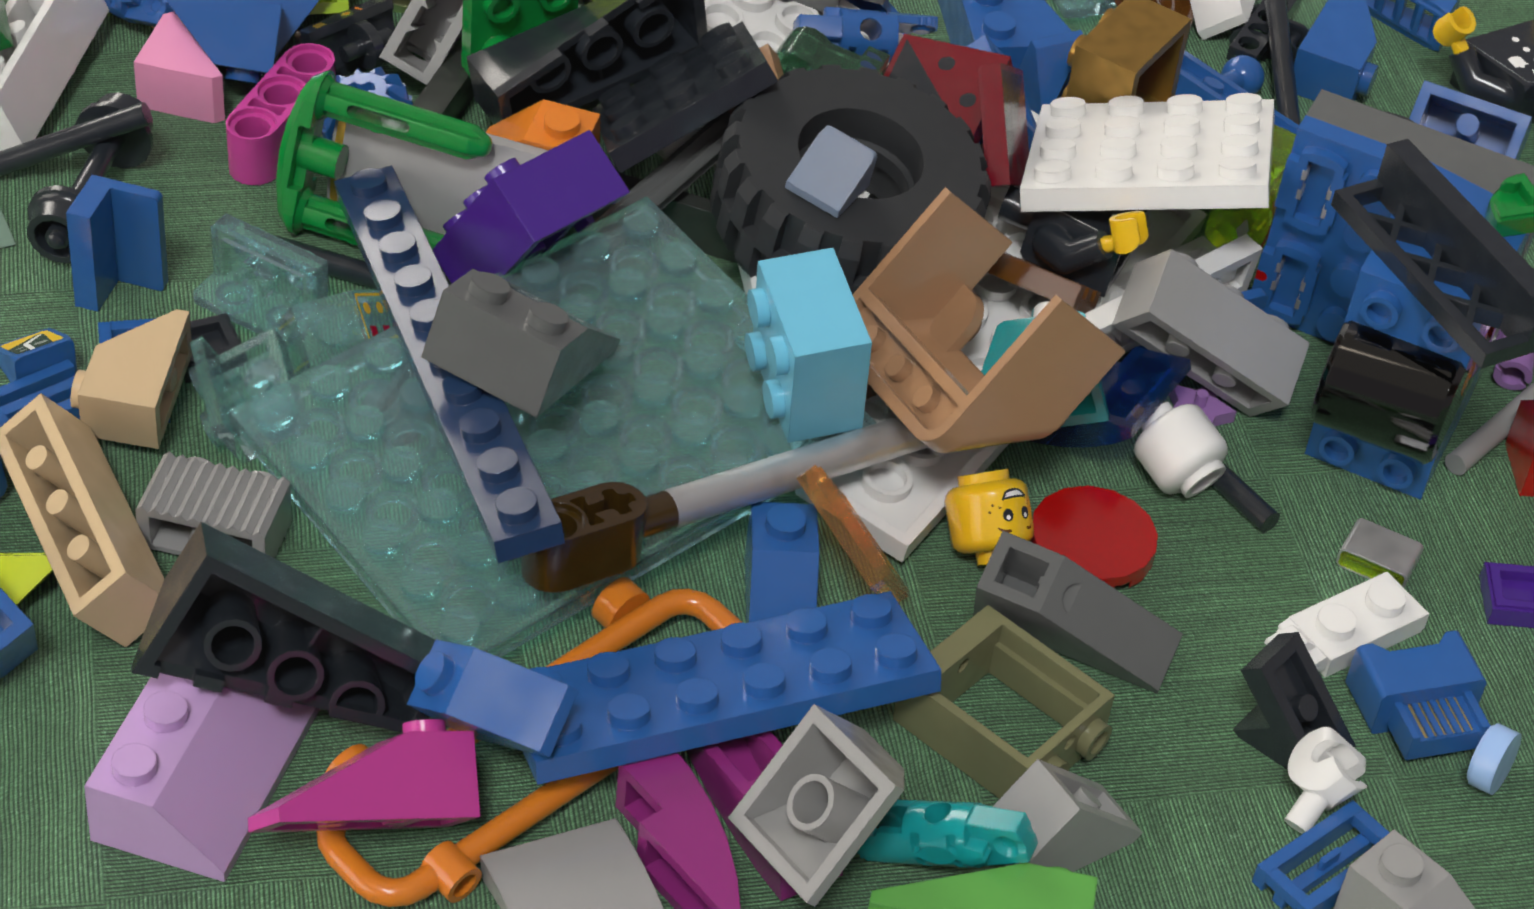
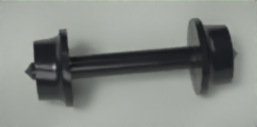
[27,92,154,264]

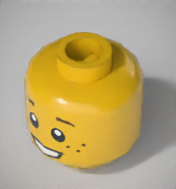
[944,469,1034,566]

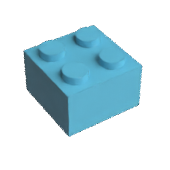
[745,248,872,443]

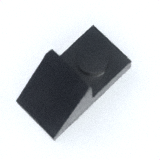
[1233,632,1356,770]

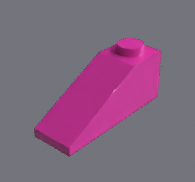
[248,719,480,833]

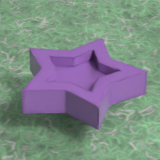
[1169,384,1237,426]

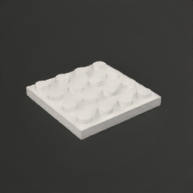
[1020,93,1275,212]

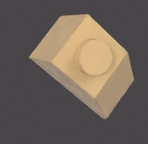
[70,309,192,449]

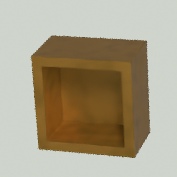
[1061,0,1192,103]

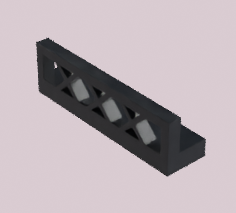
[1331,139,1534,369]

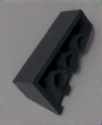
[467,0,708,124]
[131,522,435,733]

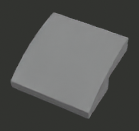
[480,818,664,909]

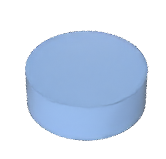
[1467,723,1522,795]

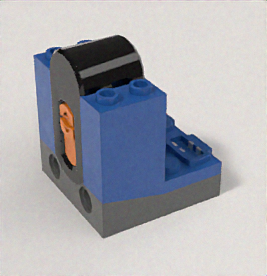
[1252,89,1534,500]

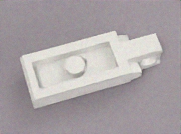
[1265,572,1430,678]

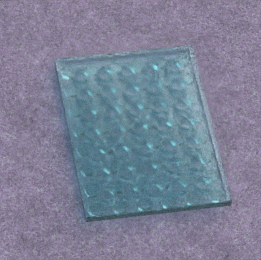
[229,196,877,657]

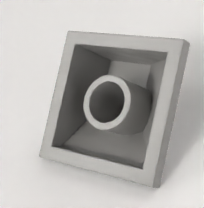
[728,704,905,907]

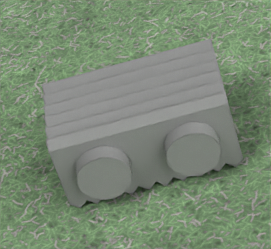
[135,452,292,558]

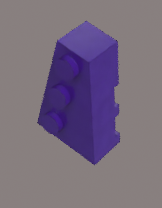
[432,130,630,286]

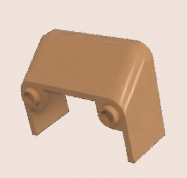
[853,187,1126,453]

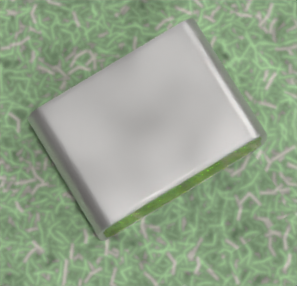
[1336,518,1424,588]

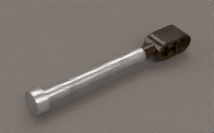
[521,417,957,593]

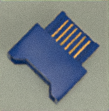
[1345,630,1491,760]

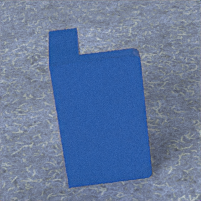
[66,174,168,312]

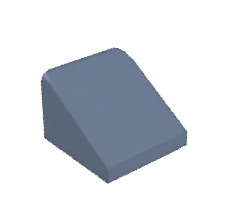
[785,125,877,218]

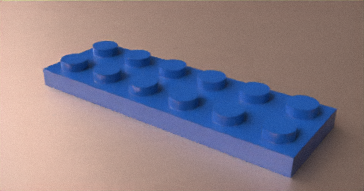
[522,591,941,785]

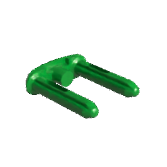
[276,70,493,272]

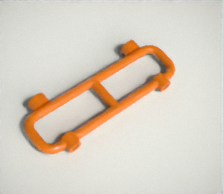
[316,577,743,907]

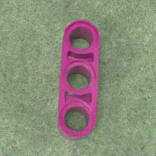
[225,43,336,185]

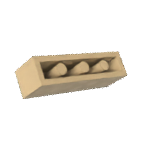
[0,393,164,647]

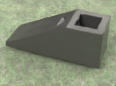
[973,531,1183,694]

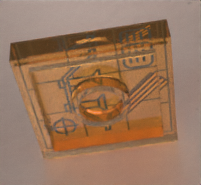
[796,465,909,603]

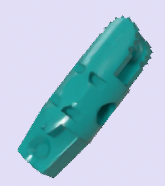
[857,800,1038,868]

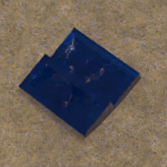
[1030,347,1191,448]

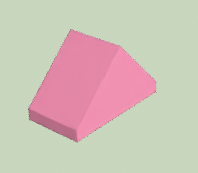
[134,11,225,123]

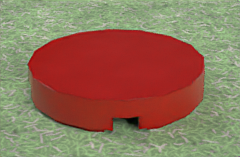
[1030,485,1158,589]

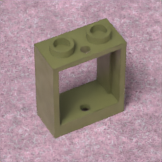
[893,605,1115,799]

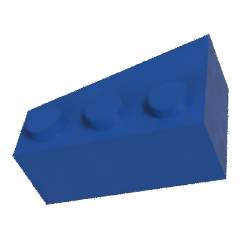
[938,0,1072,98]

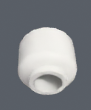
[1133,402,1228,498]

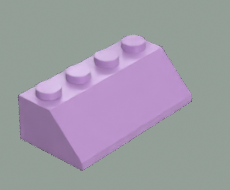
[84,673,320,882]

